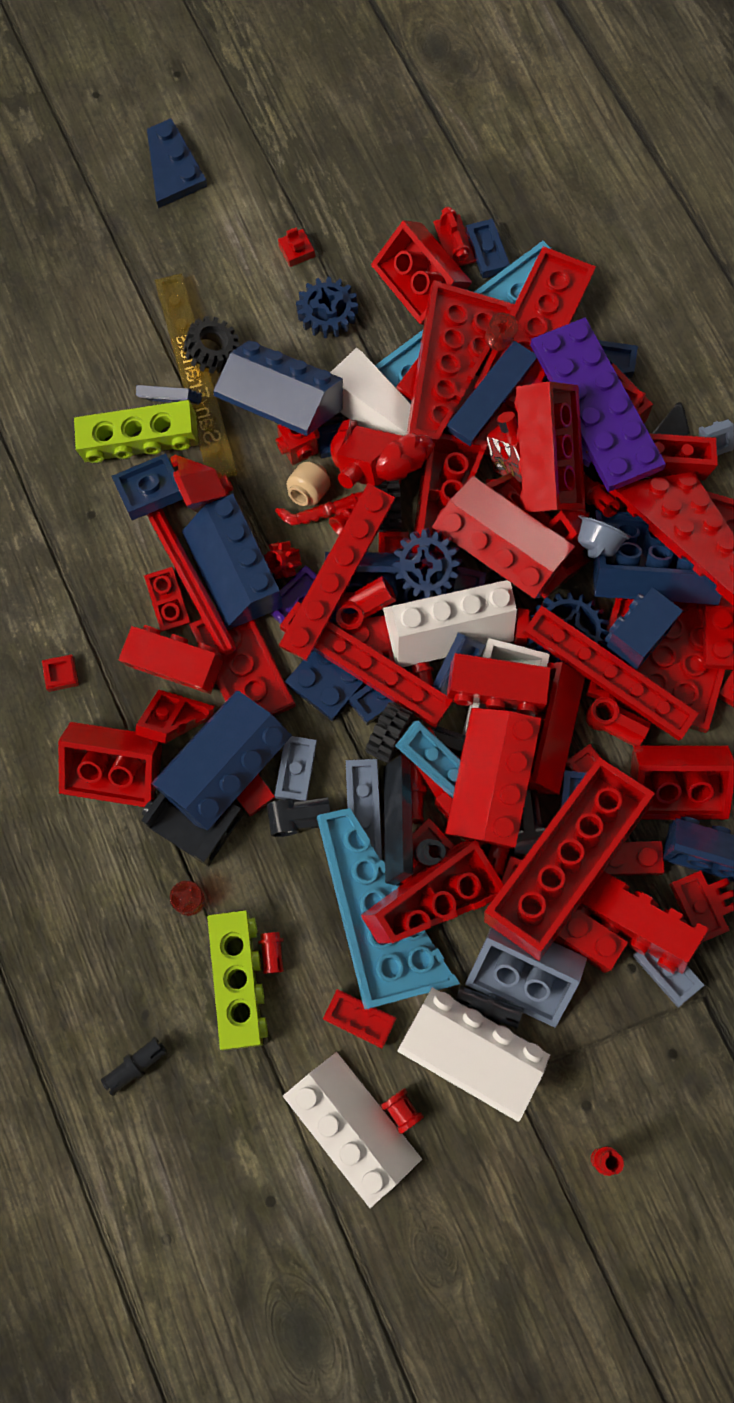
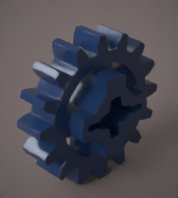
[296,277,358,338]
[393,528,462,598]

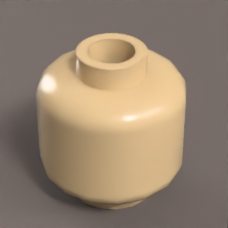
[286,462,331,506]

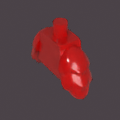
[330,419,435,489]

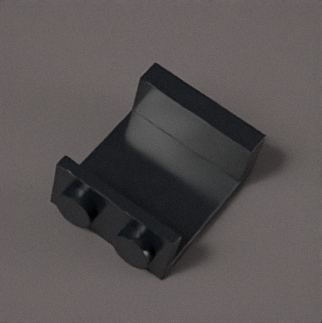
[141,792,244,867]

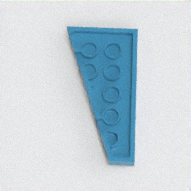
[317,808,460,1009]

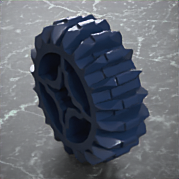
[527,592,610,667]

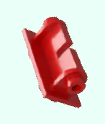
[433,207,476,266]

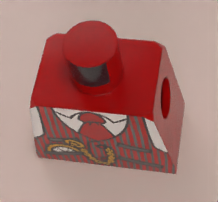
[487,412,522,483]

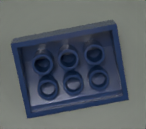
[593,510,721,605]

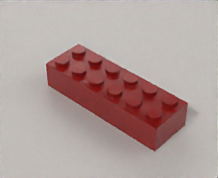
[484,757,655,961]

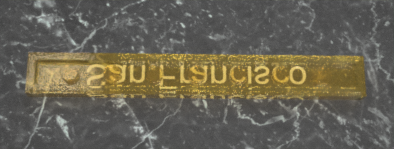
[155,273,237,477]

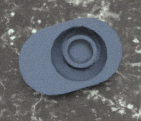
[578,514,630,558]

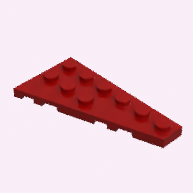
[407,280,514,444]
[609,471,734,606]

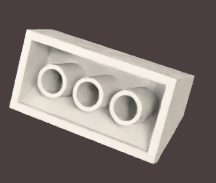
[383,580,517,667]
[398,987,550,1122]
[283,1052,422,1208]

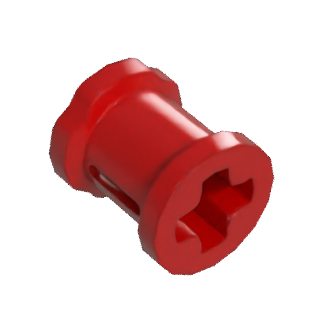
[380,1088,424,1134]

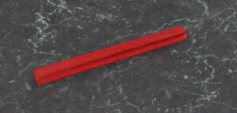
[147,508,236,656]

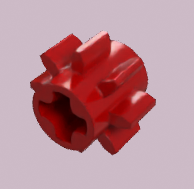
[263,541,302,579]

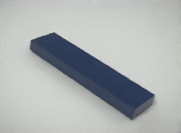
[446,341,538,446]

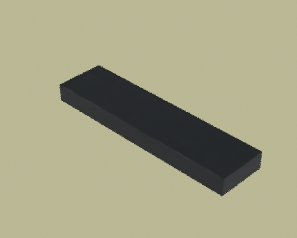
[384,754,413,885]

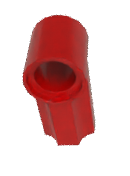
[336,576,396,630]
[586,697,651,746]

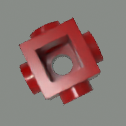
[275,424,320,466]

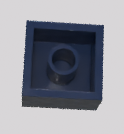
[604,587,683,670]

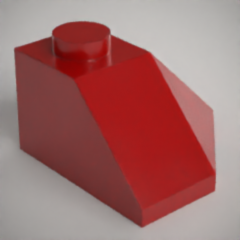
[170,455,234,513]

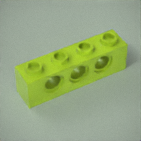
[74,400,199,463]
[207,910,268,1051]

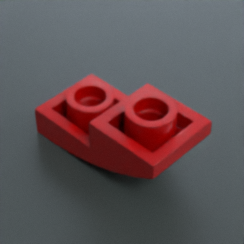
[144,567,191,632]

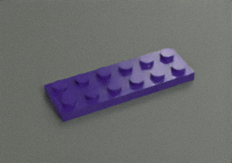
[530,317,666,492]

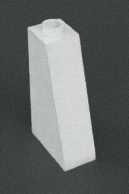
[330,348,411,436]

